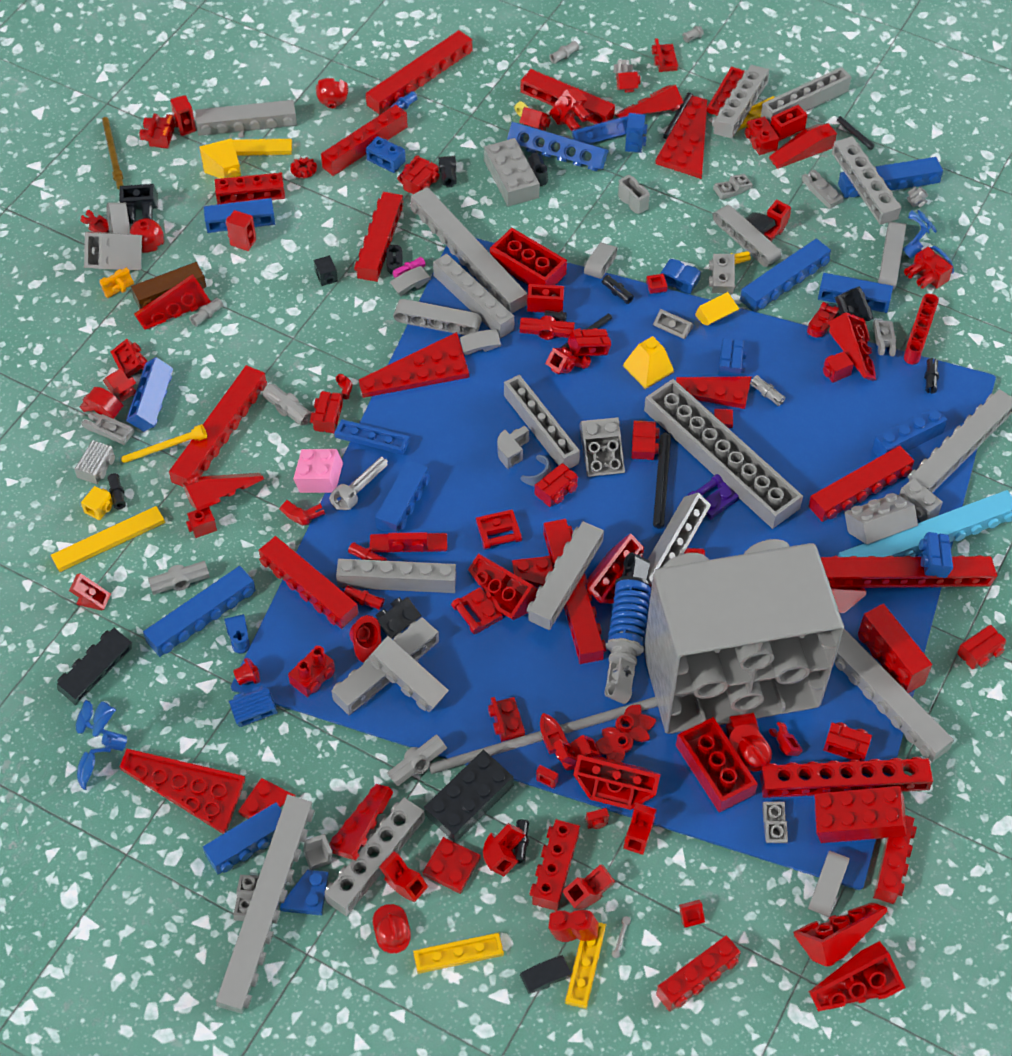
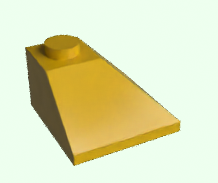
[199,138,241,178]
[623,336,674,389]

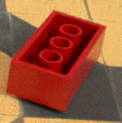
[490,227,567,285]
[858,603,933,693]
[676,717,758,812]
[815,786,907,843]

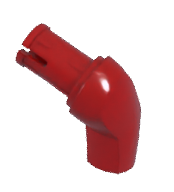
[279,500,325,526]

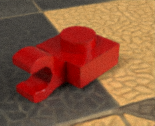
[769,722,803,756]

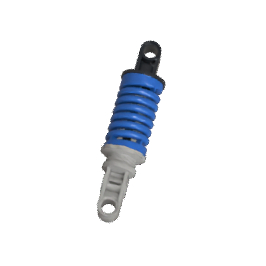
[605,552,652,704]

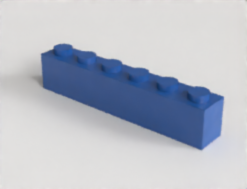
[838,157,943,198]
[740,238,831,312]
[143,566,256,657]

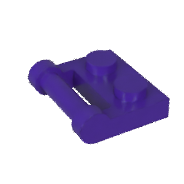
[688,474,739,520]

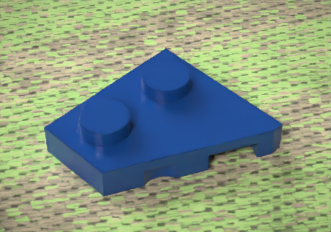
[280,870,329,916]

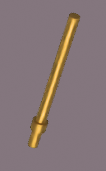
[102,117,124,189]

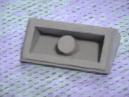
[653,309,694,339]

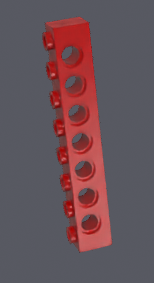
[760,757,933,798]

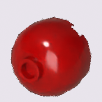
[316,78,348,109]
[130,218,164,253]

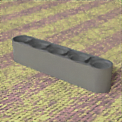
[713,205,781,267]
[878,221,906,290]
[393,299,482,335]

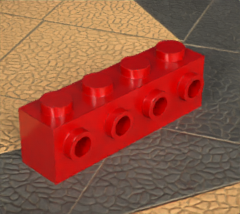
[215,172,285,205]
[873,815,917,904]
[529,819,580,911]
[656,935,741,1012]

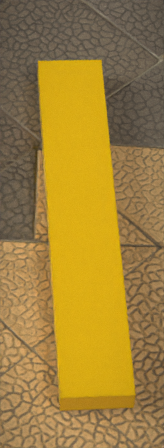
[51,506,165,572]

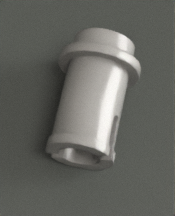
[682,26,704,43]

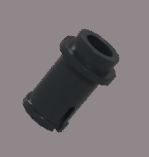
[544,310,567,322]

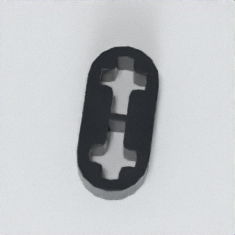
[387,244,403,275]

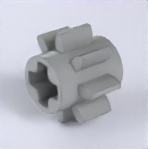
[614,60,633,73]
[907,187,928,208]

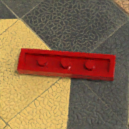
[707,66,745,116]

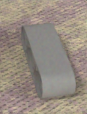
[106,202,130,234]
[584,242,618,279]
[808,850,850,917]

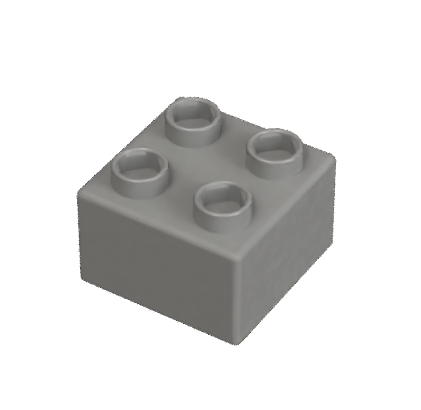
[644,539,844,734]

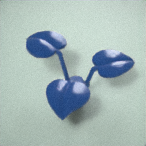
[903,210,954,274]
[75,700,127,790]

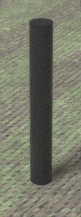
[836,116,875,150]

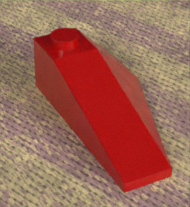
[615,84,684,117]

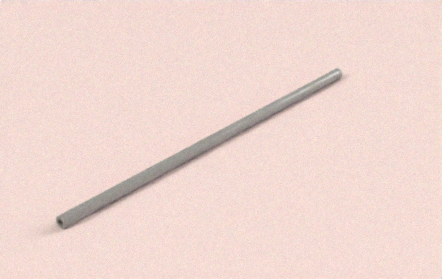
[429,693,693,774]

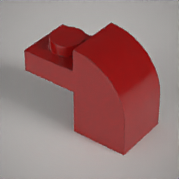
[764,199,791,242]
[103,368,136,402]
[80,387,124,419]
[553,735,601,770]
[623,803,657,855]
[483,823,525,877]
[379,851,428,903]
[562,865,615,909]

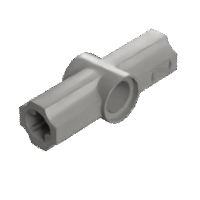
[262,383,311,426]
[148,561,210,595]
[387,734,447,787]

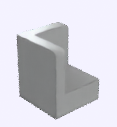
[303,834,332,870]

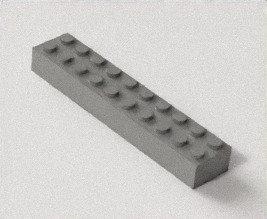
[644,379,803,529]

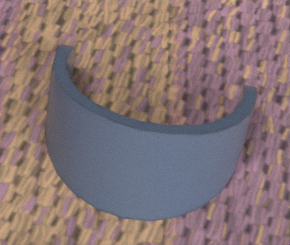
[521,455,552,486]

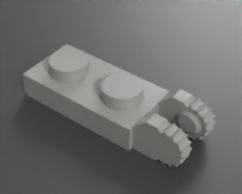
[802,170,844,209]
[873,320,896,356]
[81,412,135,445]

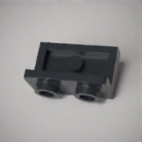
[834,286,873,322]
[375,597,421,639]

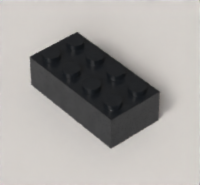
[424,749,514,843]

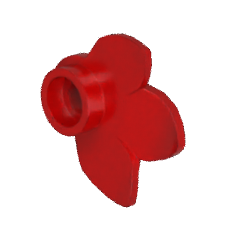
[615,704,656,742]
[595,727,634,762]

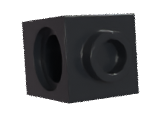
[314,255,338,286]

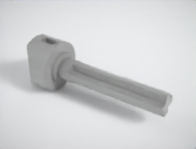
[329,456,388,510]

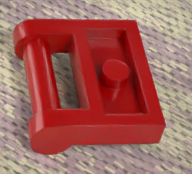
[476,509,522,550]
[451,587,502,634]

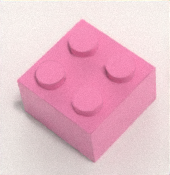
[293,449,343,493]

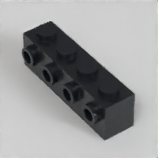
[57,627,132,705]

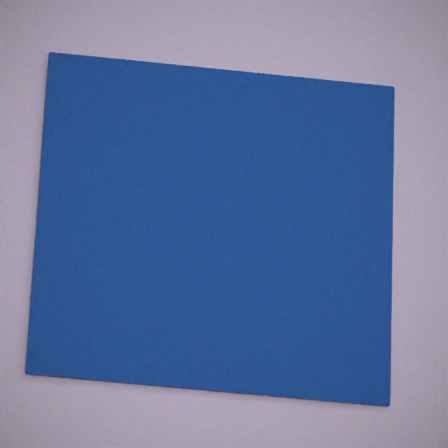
[231,238,996,890]

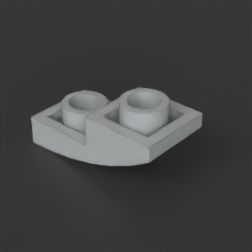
[713,174,753,200]
[390,266,431,296]
[460,329,501,355]
[762,802,788,843]
[233,875,259,921]

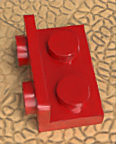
[652,38,678,72]
[110,339,148,379]
[488,697,525,742]

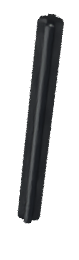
[653,432,671,529]

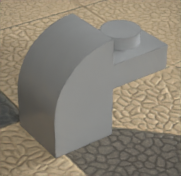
[497,426,529,469]

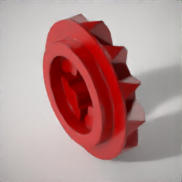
[290,156,317,178]

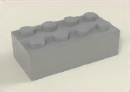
[484,138,540,207]

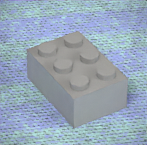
[845,493,918,544]

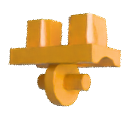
[100,267,135,298]

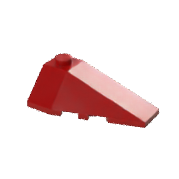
[769,123,837,169]
[828,312,876,381]
[182,473,264,511]
[468,553,538,620]
[793,902,888,967]
[809,941,906,1012]

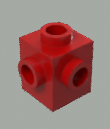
[545,347,577,374]

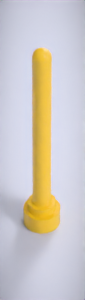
[121,424,207,463]

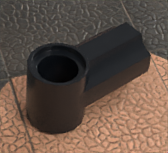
[527,153,548,186]
[438,156,457,187]

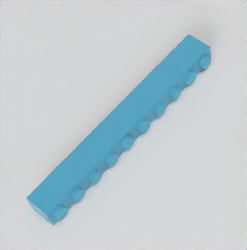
[838,490,1012,557]

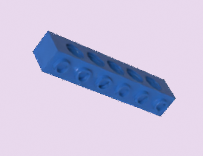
[507,122,609,171]

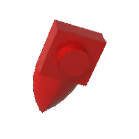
[540,713,568,754]

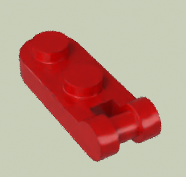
[807,302,840,337]

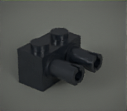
[119,184,158,224]

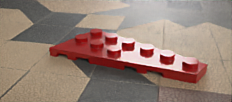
[655,95,707,179]
[359,332,469,398]
[119,749,246,834]

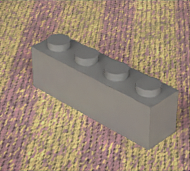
[369,636,449,712]

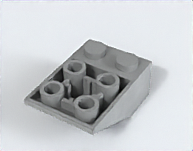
[84,231,142,270]
[579,417,625,477]

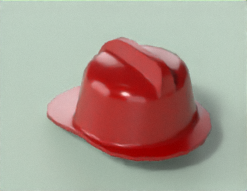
[349,615,381,663]
[729,724,772,772]
[373,904,411,954]

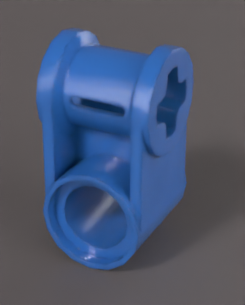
[224,614,250,654]

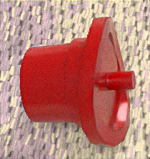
[233,658,260,685]

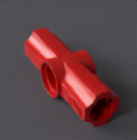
[520,316,575,340]

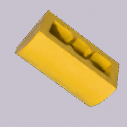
[695,292,740,325]

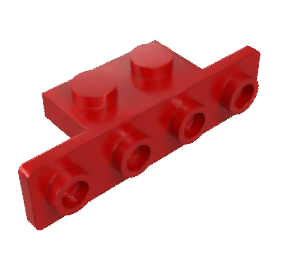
[370,532,447,552]

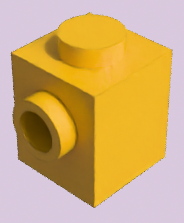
[81,486,113,521]

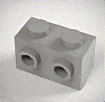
[709,254,735,293]
[899,478,943,522]

